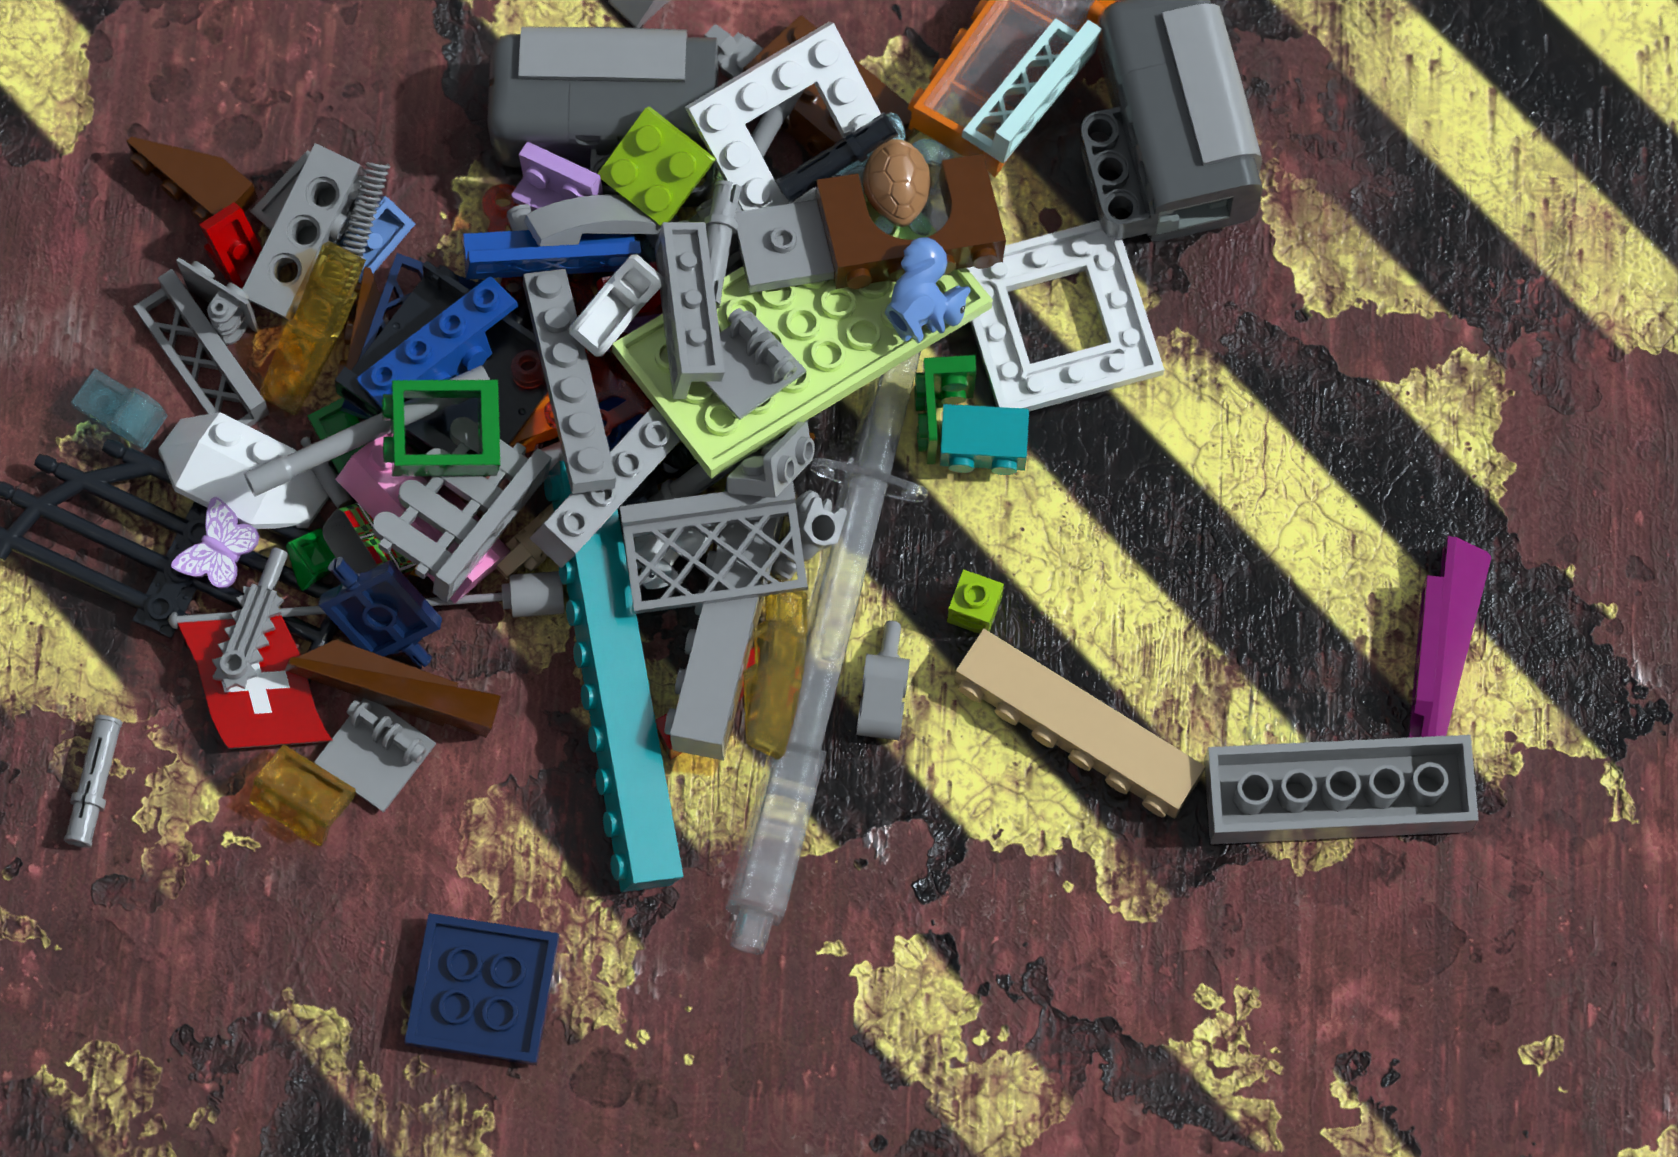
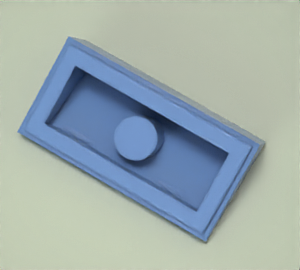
[328,196,415,281]

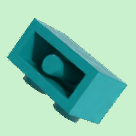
[940,404,1029,475]

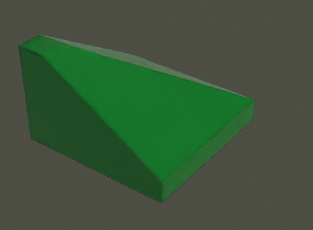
[286,528,336,591]

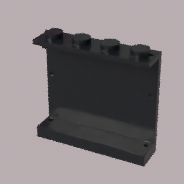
[335,261,548,477]

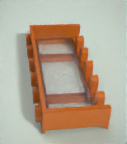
[908,0,1118,178]

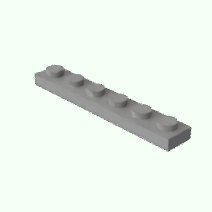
[523,269,616,494]

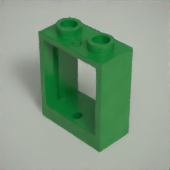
[382,380,501,476]

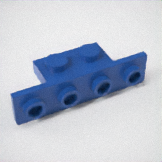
[357,277,518,408]

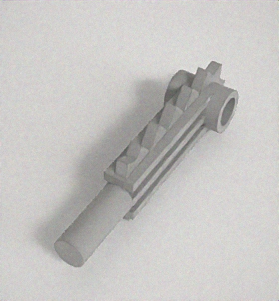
[212,548,288,690]

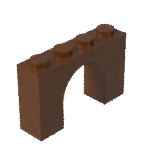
[815,153,1006,289]

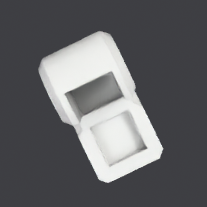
[569,254,664,357]

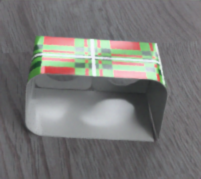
[323,503,416,578]

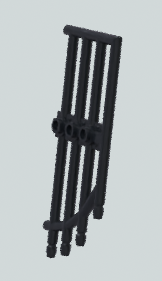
[0,439,339,684]

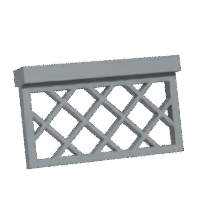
[620,482,808,614]

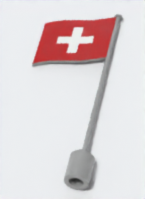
[169,571,564,749]

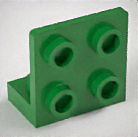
[914,355,976,464]

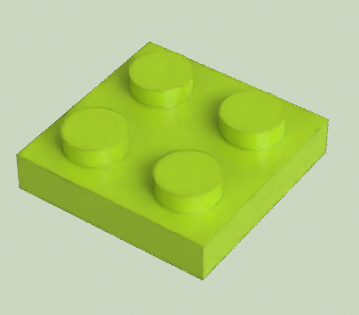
[597,106,716,227]

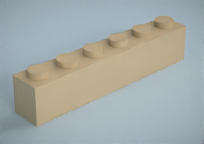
[954,629,1206,819]

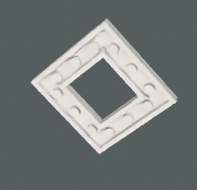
[685,22,894,211]
[967,216,1164,411]

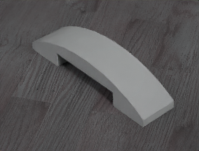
[524,195,680,248]

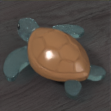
[834,112,955,236]

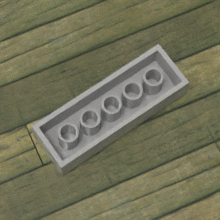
[1204,735,1479,844]

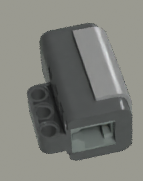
[1080,0,1263,241]
[487,27,719,207]

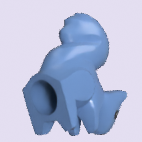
[885,237,970,343]

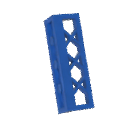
[462,230,641,280]

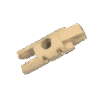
[497,503,554,580]

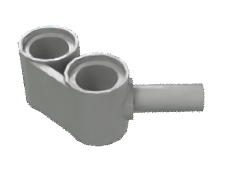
[856,621,910,741]

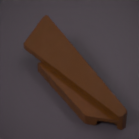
[285,640,501,738]

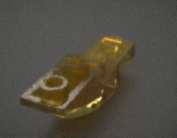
[259,241,366,415]

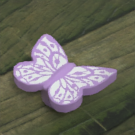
[171,497,259,589]

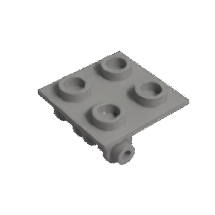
[176,258,259,345]
[704,308,806,420]
[314,698,436,813]

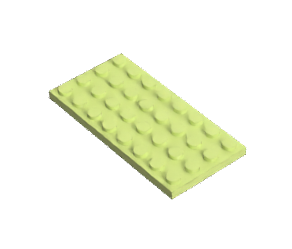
[612,194,993,478]

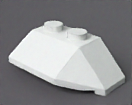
[159,412,329,529]

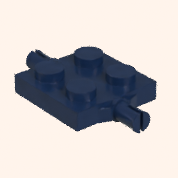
[319,557,442,669]

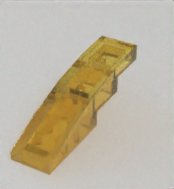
[743,577,808,760]

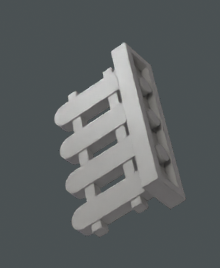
[372,417,552,602]

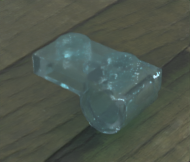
[71,368,168,450]

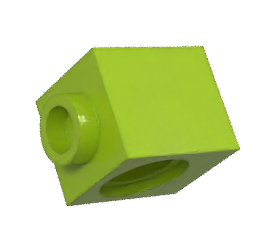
[947,569,1004,634]

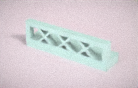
[961,18,1102,164]

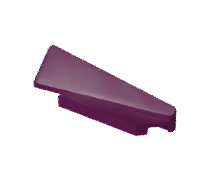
[1408,536,1491,738]

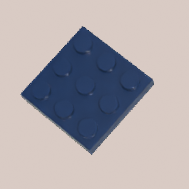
[405,913,560,1066]

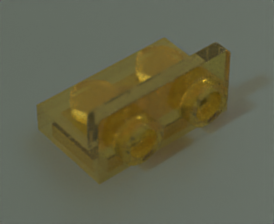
[249,745,356,846]

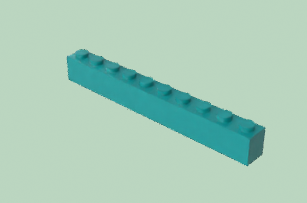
[544,460,683,892]

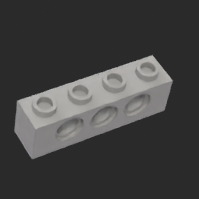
[242,143,368,323]
[530,407,680,568]

